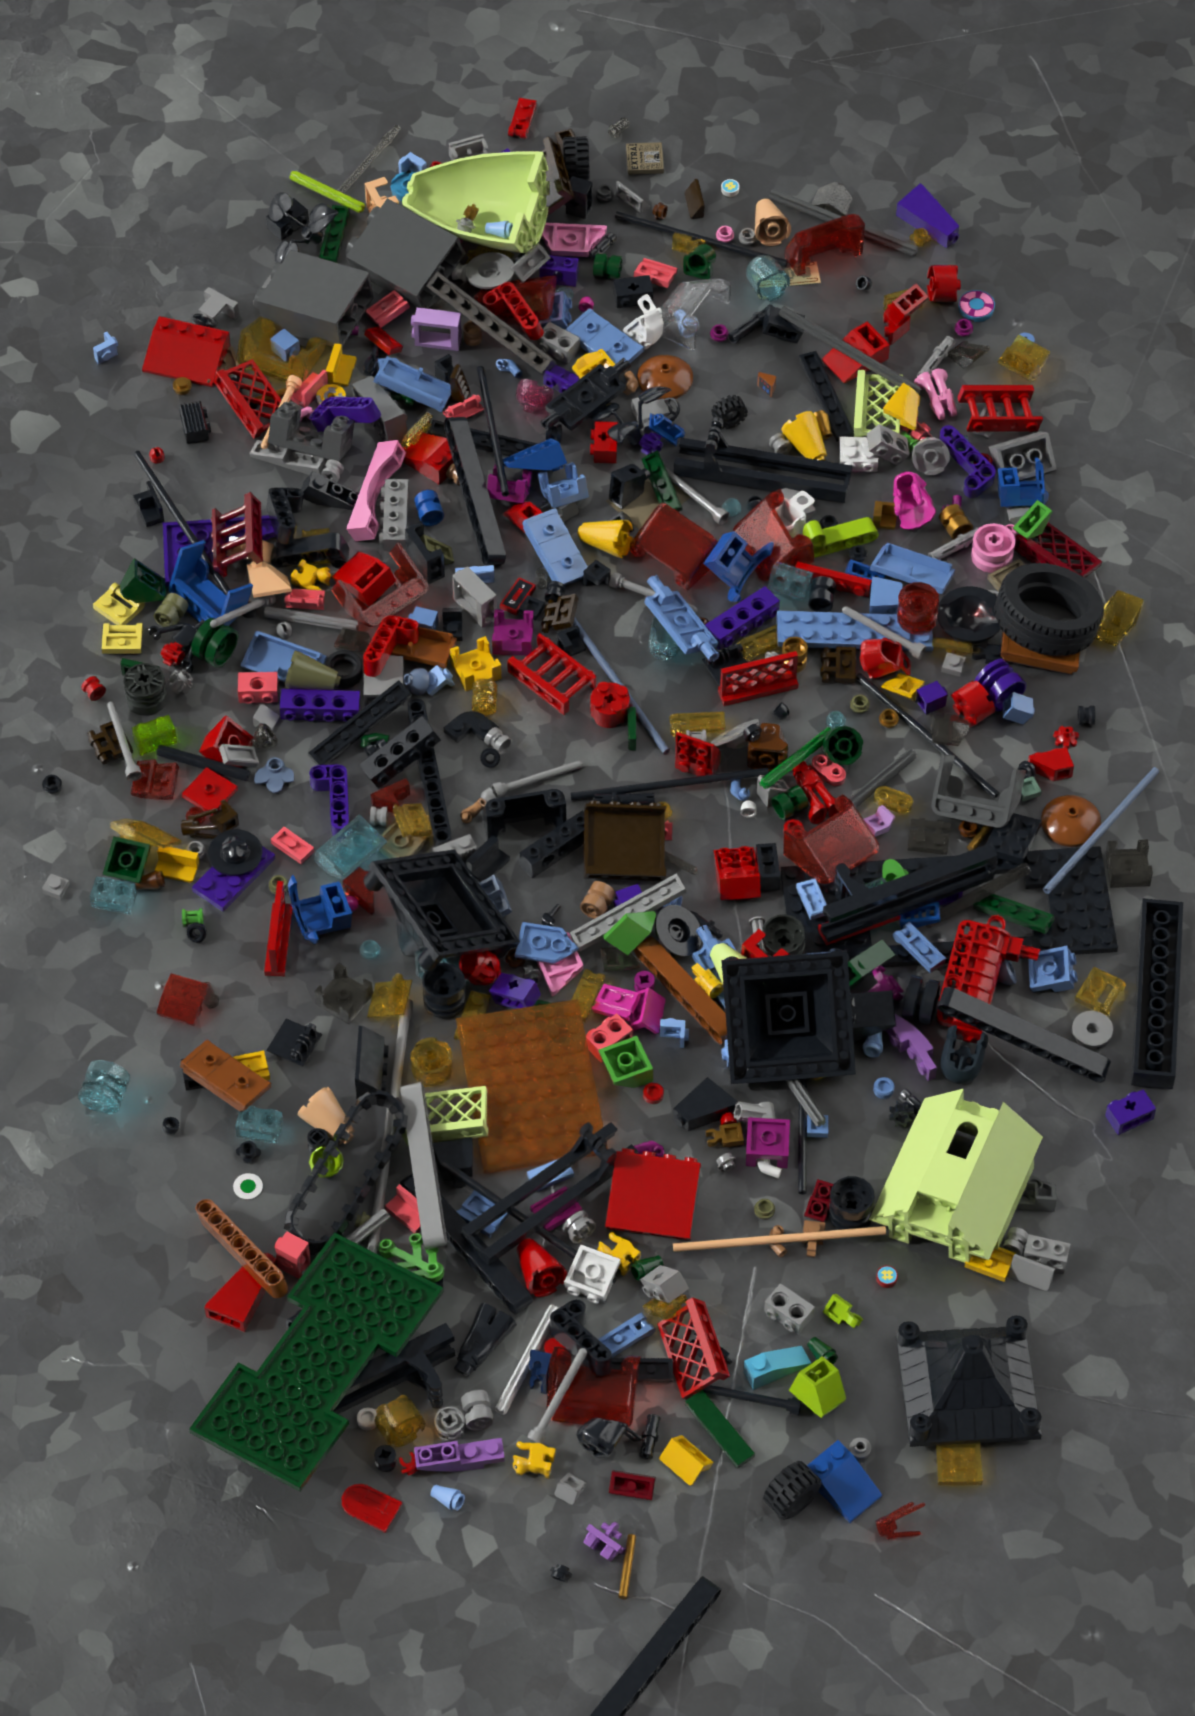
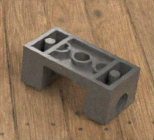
[268,402,355,461]

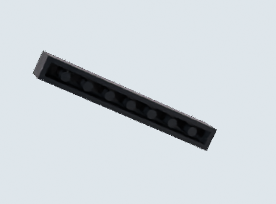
[426,271,557,375]

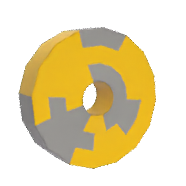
[316,384,346,406]

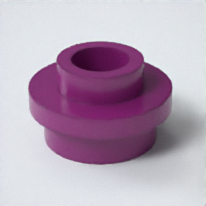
[955,319,973,336]
[710,324,729,342]

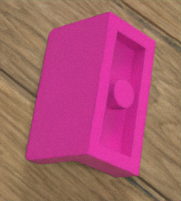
[628,987,666,1034]

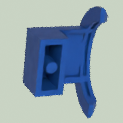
[998,457,1049,508]
[703,531,774,602]
[288,875,352,945]

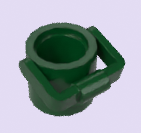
[683,244,716,281]

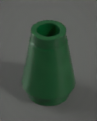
[630,1255,664,1280]
[807,1337,838,1365]

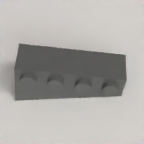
[352,376,410,446]

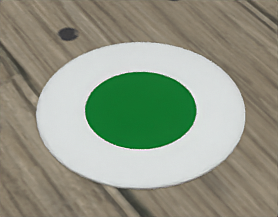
[233,1173,263,1199]

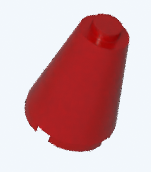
[516,1239,567,1297]

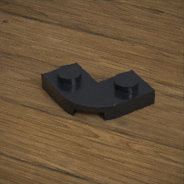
[443,711,499,743]

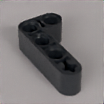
[266,487,304,544]
[271,532,350,569]
[550,1299,612,1376]

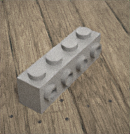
[379,479,409,551]

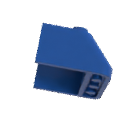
[169,540,253,626]

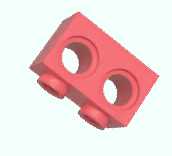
[585,1013,633,1063]

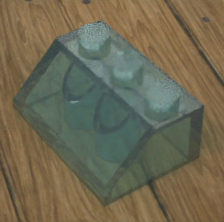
[314,814,388,880]

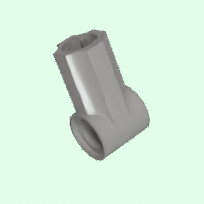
[734,1102,776,1122]

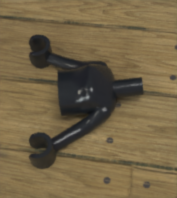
[149,620,205,673]

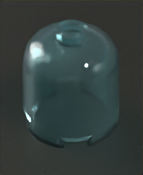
[746,255,790,301]

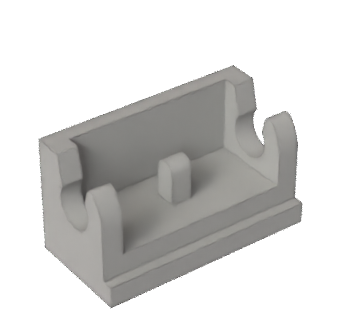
[449,134,488,161]

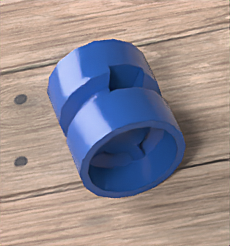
[414,490,444,526]

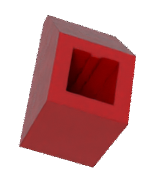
[883,304,911,345]
[503,502,543,534]
[1028,747,1074,781]

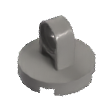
[912,437,950,475]

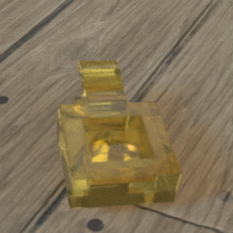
[672,233,705,254]

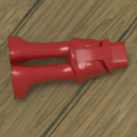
[792,761,845,824]

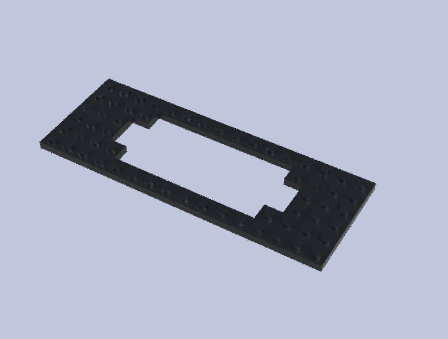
[780,846,1118,968]

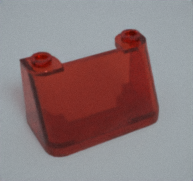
[784,214,865,276]
[630,503,718,590]

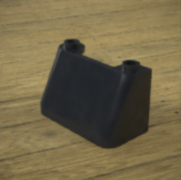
[482,789,567,840]

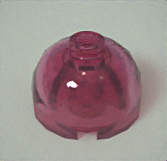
[516,379,554,413]

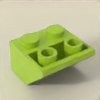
[789,1356,846,1418]

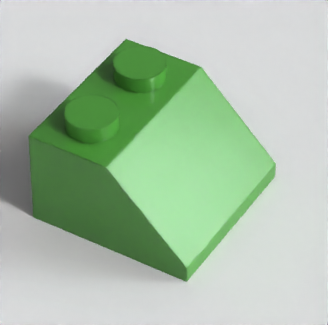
[599,1036,653,1088]

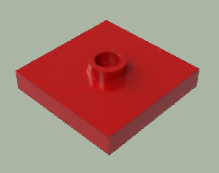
[182,767,238,816]

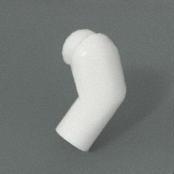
[756,1159,782,1179]

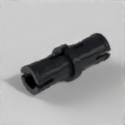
[639,1414,661,1460]

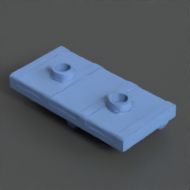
[565,308,645,364]
[373,356,451,413]
[522,508,588,585]
[870,542,955,594]
[240,631,327,682]

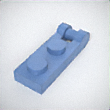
[892,922,946,973]
[598,1313,656,1358]

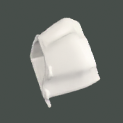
[623,294,663,350]
[767,491,815,544]

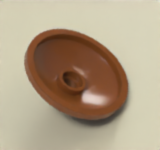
[637,355,693,400]
[1041,795,1101,847]

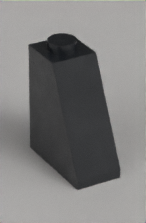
[673,1077,738,1131]

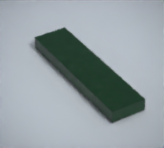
[319,205,350,263]
[641,450,683,518]
[973,890,1055,934]
[685,1390,755,1469]

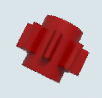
[161,642,185,667]

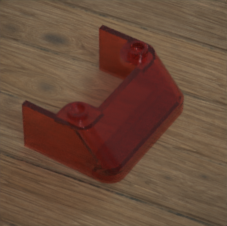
[331,542,429,628]

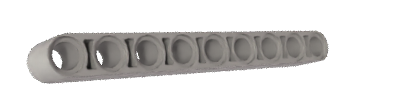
[400,1082,448,1250]

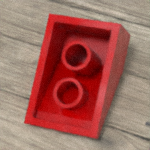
[403,432,454,485]

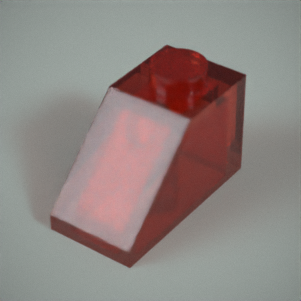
[342,866,375,915]

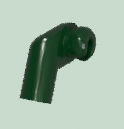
[361,733,390,748]

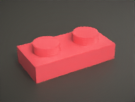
[271,827,315,865]

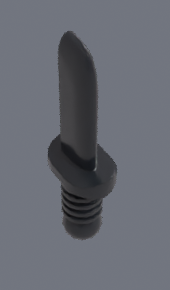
[690,911,723,939]

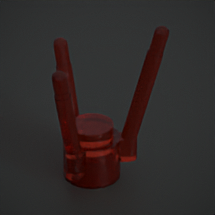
[875,1502,925,1540]

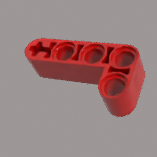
[483,282,544,340]
[363,615,419,677]

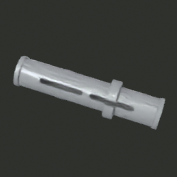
[916,336,955,377]
[928,527,978,560]

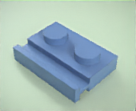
[456,1190,509,1238]

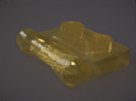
[1075,967,1126,1016]

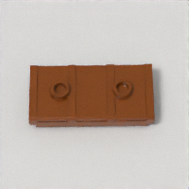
[390,627,457,668]
[1001,632,1080,675]
[180,1039,271,1112]

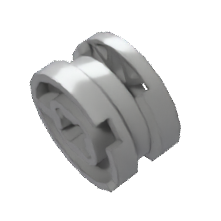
[562,1211,596,1244]
[434,1406,465,1442]

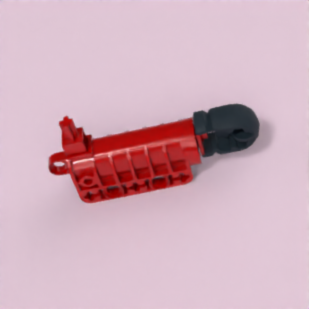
[936,915,1040,1084]

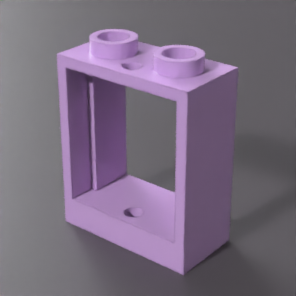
[411,308,462,351]

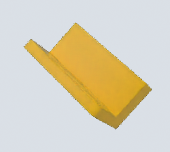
[326,343,357,387]
[155,845,200,883]
[659,1435,714,1486]

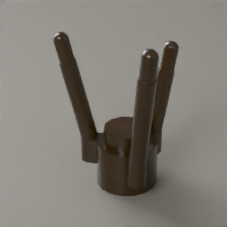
[181,808,218,839]

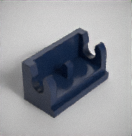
[529,1349,552,1394]

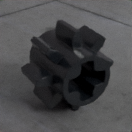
[889,1101,914,1127]

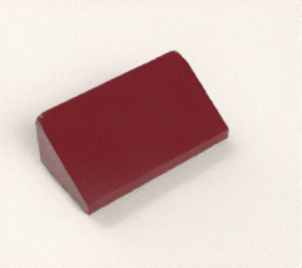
[609,1470,656,1500]

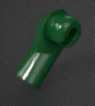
[391,392,415,406]

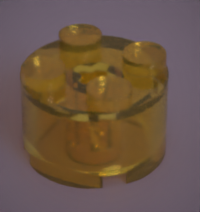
[410,1037,453,1087]
[374,1395,426,1447]

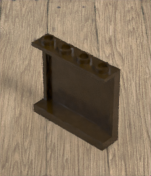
[541,136,574,216]
[584,801,666,881]

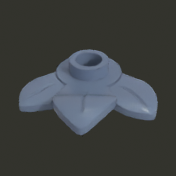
[254,757,294,793]

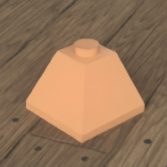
[247,561,292,598]

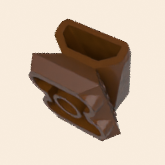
[747,723,789,772]

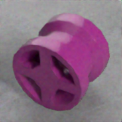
[634,971,655,992]

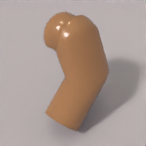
[460,798,487,823]
[768,1225,787,1257]

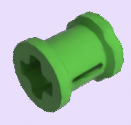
[182,908,204,927]

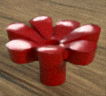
[1053,726,1079,749]

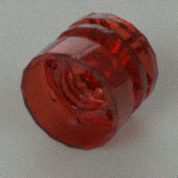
[897,582,939,634]

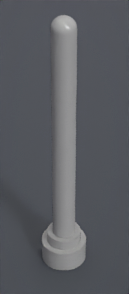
[666,468,730,525]
[609,572,697,613]
[210,595,276,628]
[842,606,926,660]
[107,701,142,781]
[491,761,583,798]
[527,1348,587,1444]

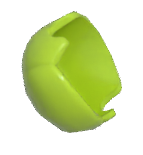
[309,1146,344,1178]

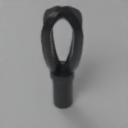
[363,345,381,377]

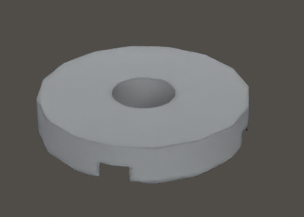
[1071,1011,1113,1049]

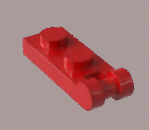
[508,98,537,139]

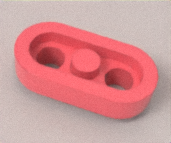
[811,754,846,786]

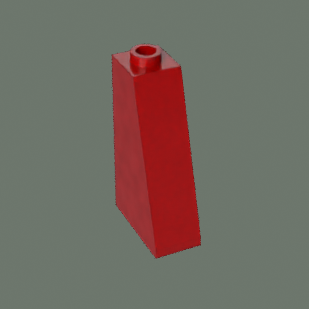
[204,1253,278,1332]

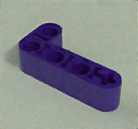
[309,397,381,432]
[939,425,996,498]
[309,764,350,840]

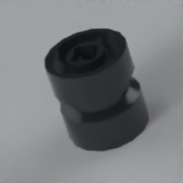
[808,576,836,612]

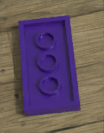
[192,846,275,912]

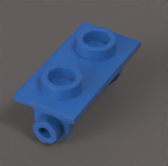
[649,413,685,446]

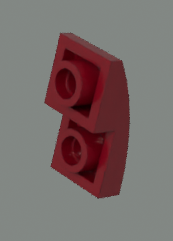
[804,1179,833,1222]

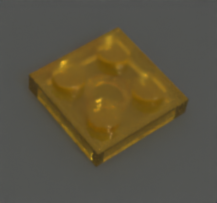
[936,1443,983,1485]

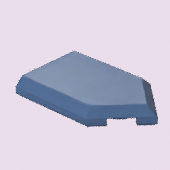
[515,922,579,964]

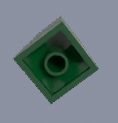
[120,558,165,603]
[102,836,151,884]

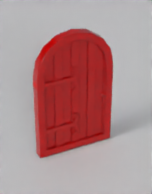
[341,1484,402,1533]

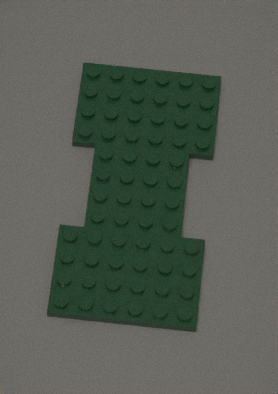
[189,1232,444,1492]

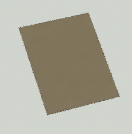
[606,479,691,533]

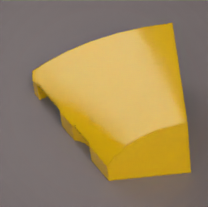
[883,383,920,431]

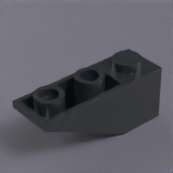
[301,471,359,510]

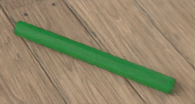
[759,727,831,789]

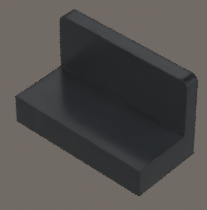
[466,835,510,882]

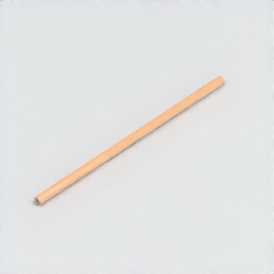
[673,1226,886,1252]

